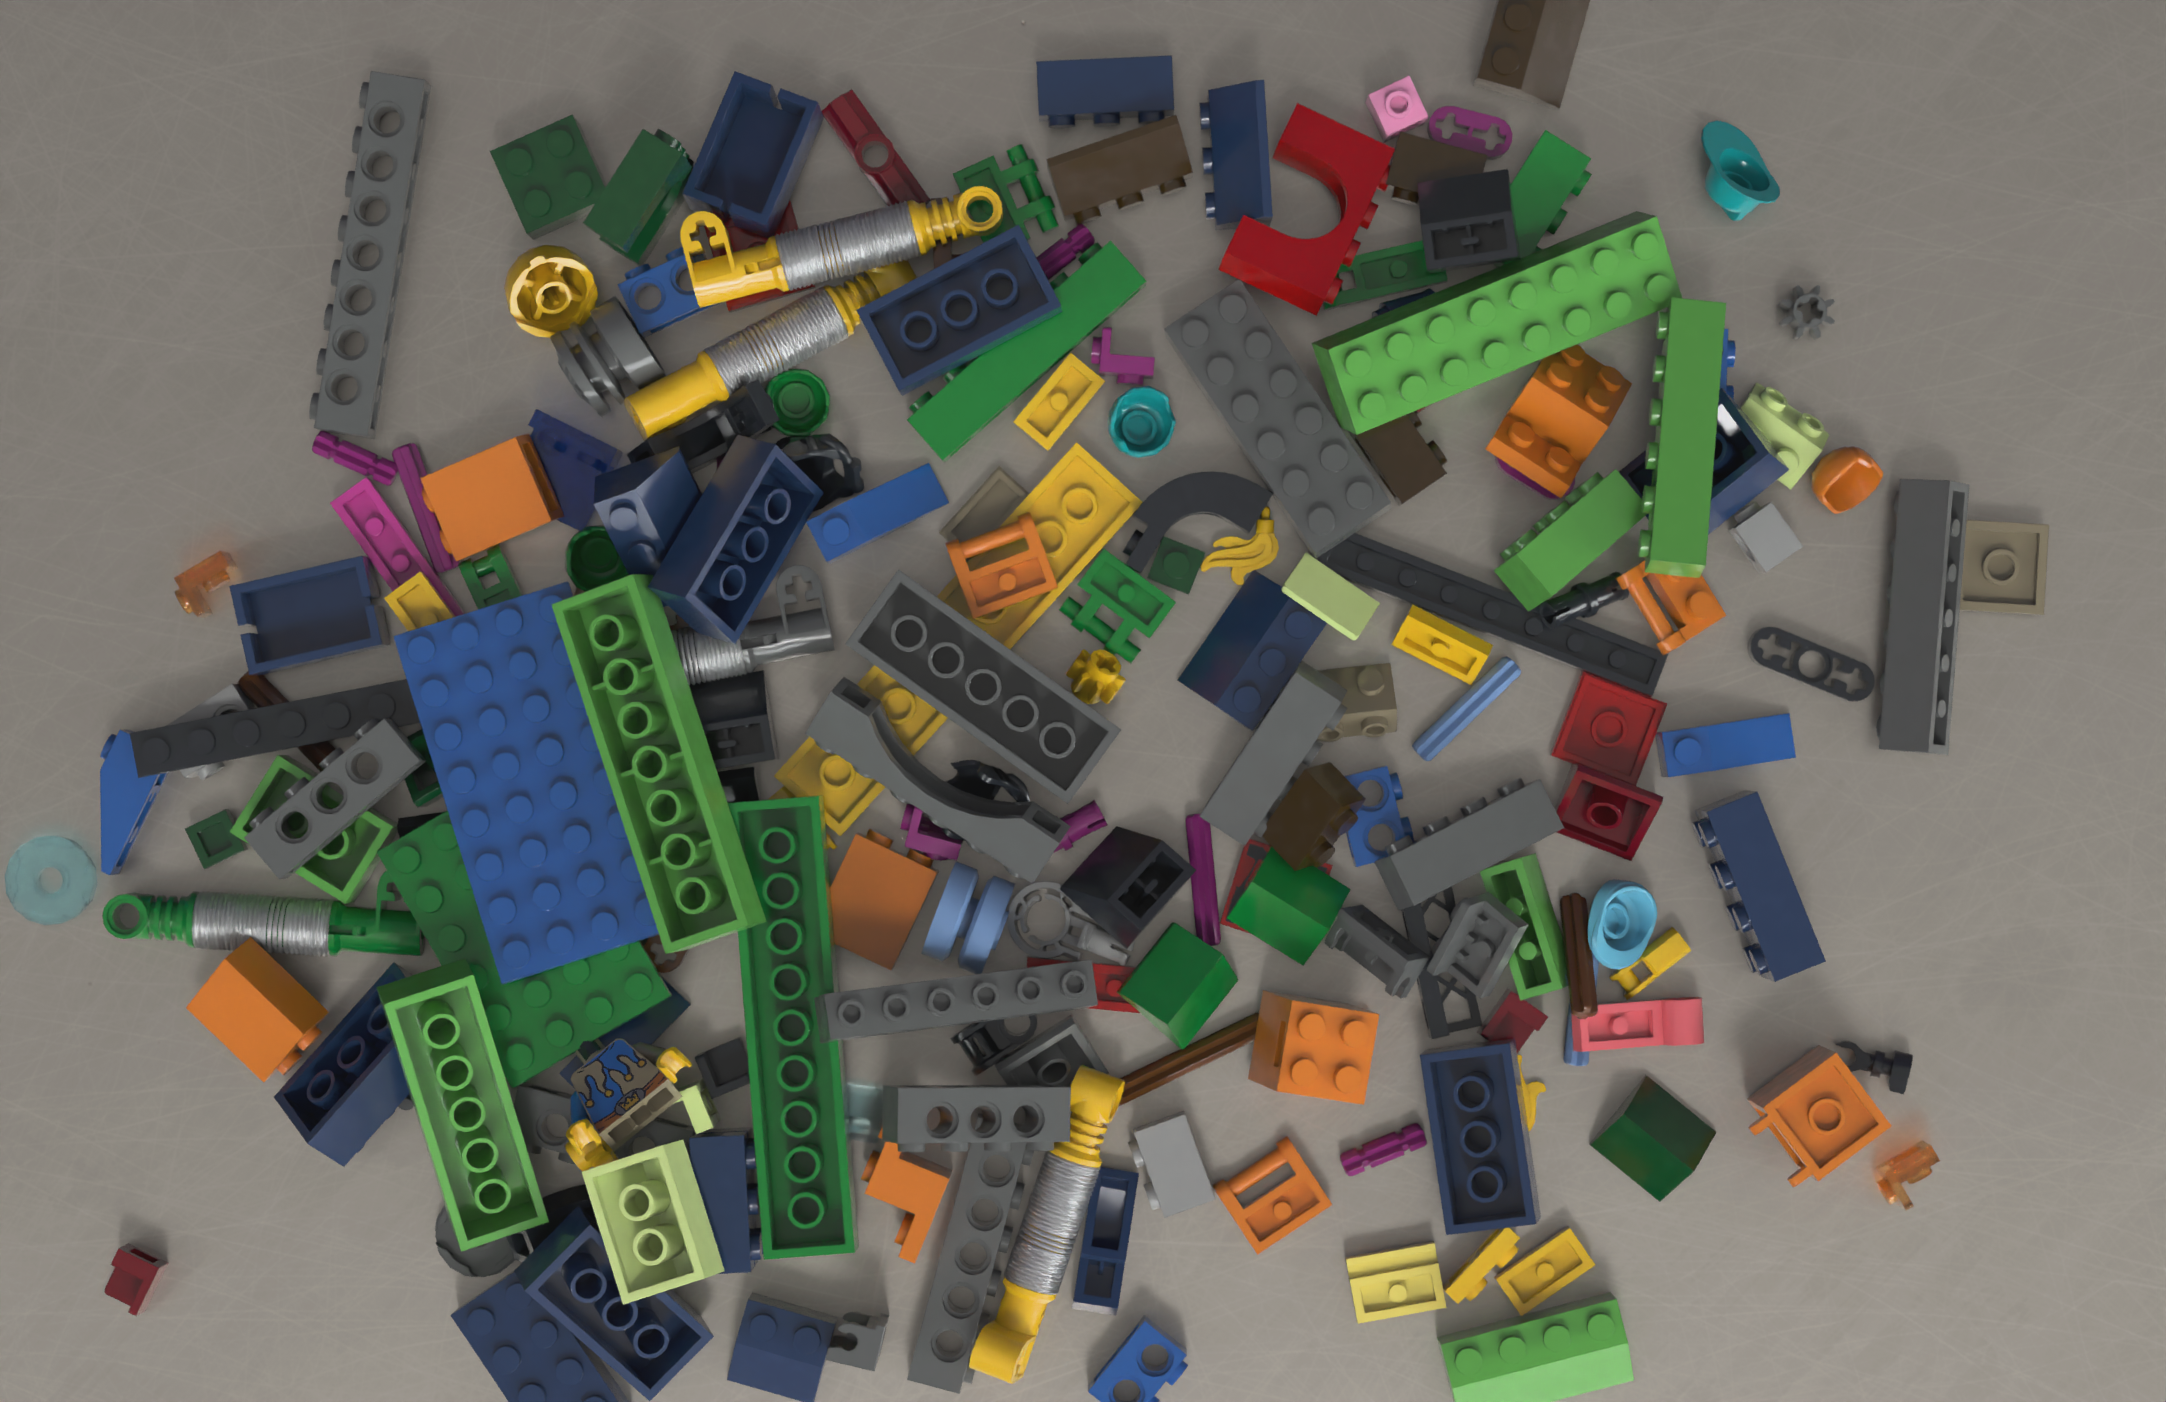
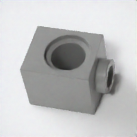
[1729,501,1803,574]

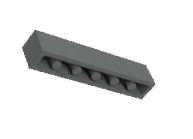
[1876,479,1969,755]

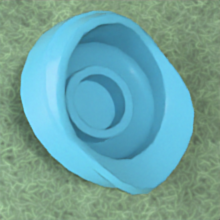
[1588,879,1657,969]

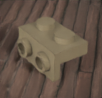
[1317,663,1397,742]

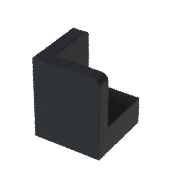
[695,1036,750,1099]

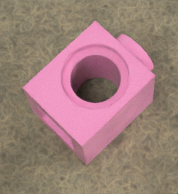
[1365,76,1429,143]

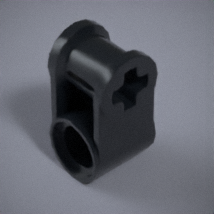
[950,1015,1037,1076]

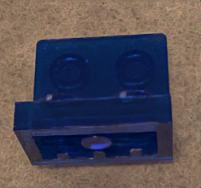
[528,409,623,531]

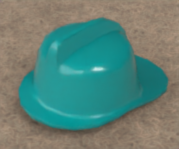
[1701,121,1780,221]

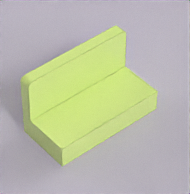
[1281,552,1380,640]
[674,1079,721,1134]

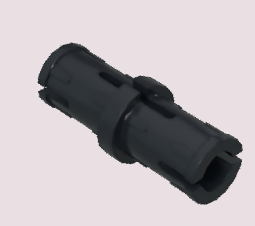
[1539,572,1629,629]

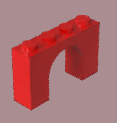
[1218,103,1395,316]

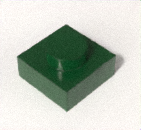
[1147,536,1205,595]
[185,809,248,869]

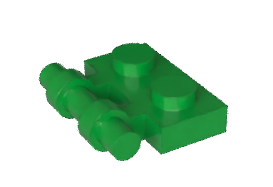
[953,144,1059,243]
[1059,549,1176,664]

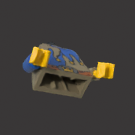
[566,1038,693,1155]

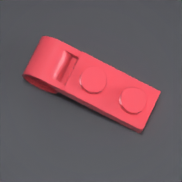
[1571,997,1704,1052]

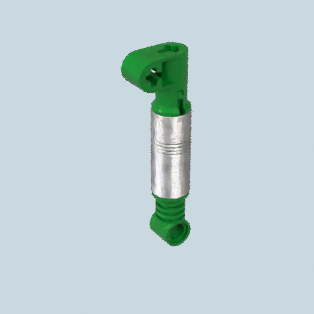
[102,870,425,957]

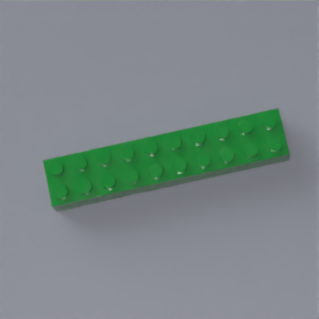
[728,795,859,1260]

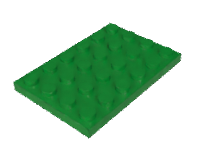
[377,811,672,1088]

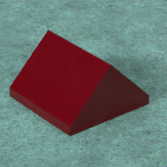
[1555,764,1663,861]

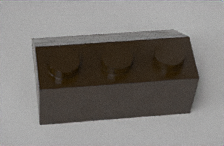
[1473,0,1590,110]
[1046,115,1193,225]

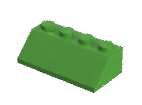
[1437,1292,1634,1402]

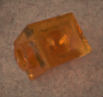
[174,550,238,618]
[1876,1140,1940,1211]

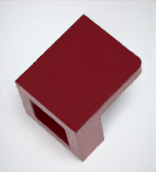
[1477,988,1548,1053]
[104,1243,168,1316]

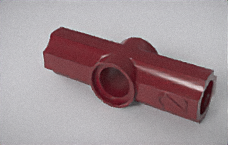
[821,90,931,207]

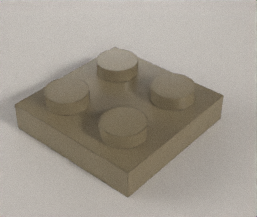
[1960,520,2049,615]

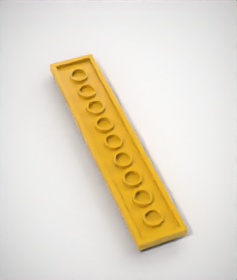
[774,442,1143,837]

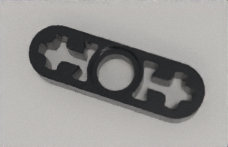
[1747,627,1875,702]

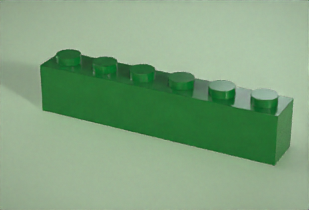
[907,241,1147,463]

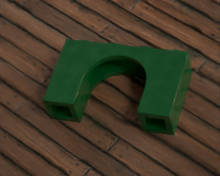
[583,129,694,266]

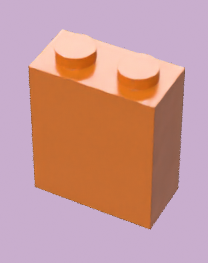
[420,433,564,561]
[830,829,939,970]
[186,937,329,1082]

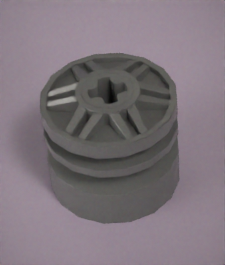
[550,296,667,417]

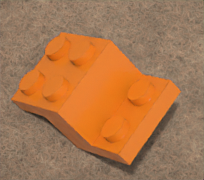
[1485,344,1632,498]
[861,1128,952,1264]

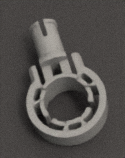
[1007,881,1135,967]

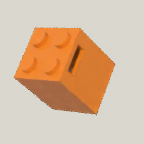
[1248,990,1379,1105]
[1747,1045,1891,1187]

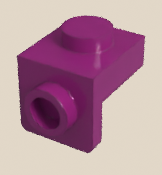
[1091,327,1155,386]
[900,804,963,861]

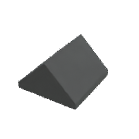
[995,1014,1109,1087]

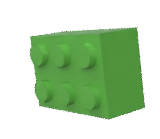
[1494,469,1648,612]
[230,755,398,904]

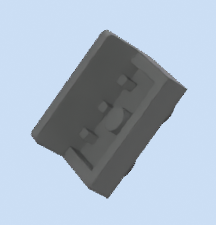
[1427,892,1528,999]

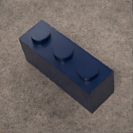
[1036,55,1174,129]

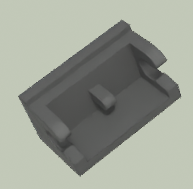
[1325,905,1430,999]
[825,1312,889,1371]

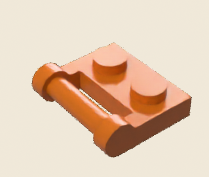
[945,512,1058,619]
[1616,560,1726,655]
[1212,1136,1333,1255]

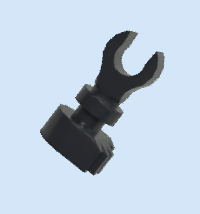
[1836,1041,1913,1094]

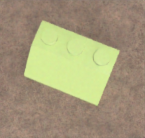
[582,1139,725,1305]

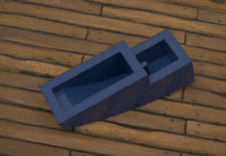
[1072,1167,1139,1316]

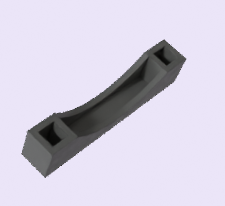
[805,677,1071,884]

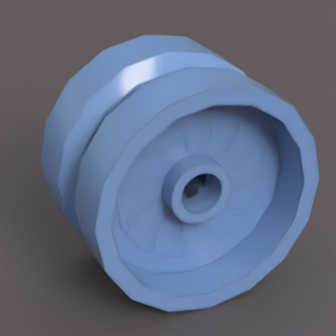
[921,861,1015,974]

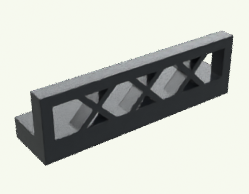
[1401,886,1482,1039]

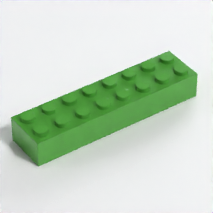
[1311,211,1682,435]
[551,574,767,954]

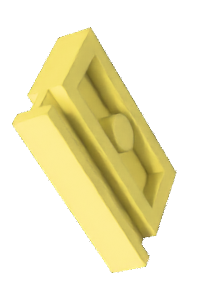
[1345,1241,1447,1324]

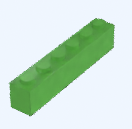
[1638,297,1726,578]

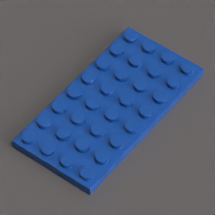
[393,581,659,985]

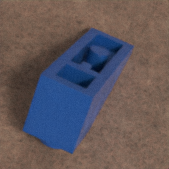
[806,463,949,564]
[1655,713,1796,777]
[100,729,169,875]

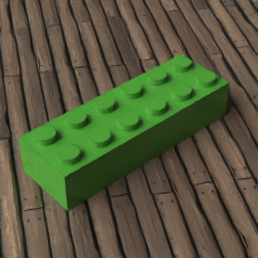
[377,958,549,1252]

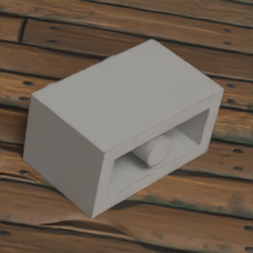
[1128,1111,1216,1218]

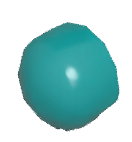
[1107,386,1176,458]

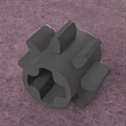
[1778,285,1835,340]

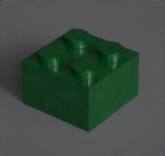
[490,114,607,240]

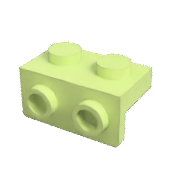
[1740,383,1829,489]

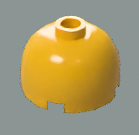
[504,245,598,338]

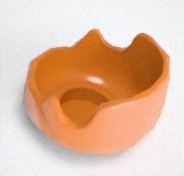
[1811,446,1883,514]

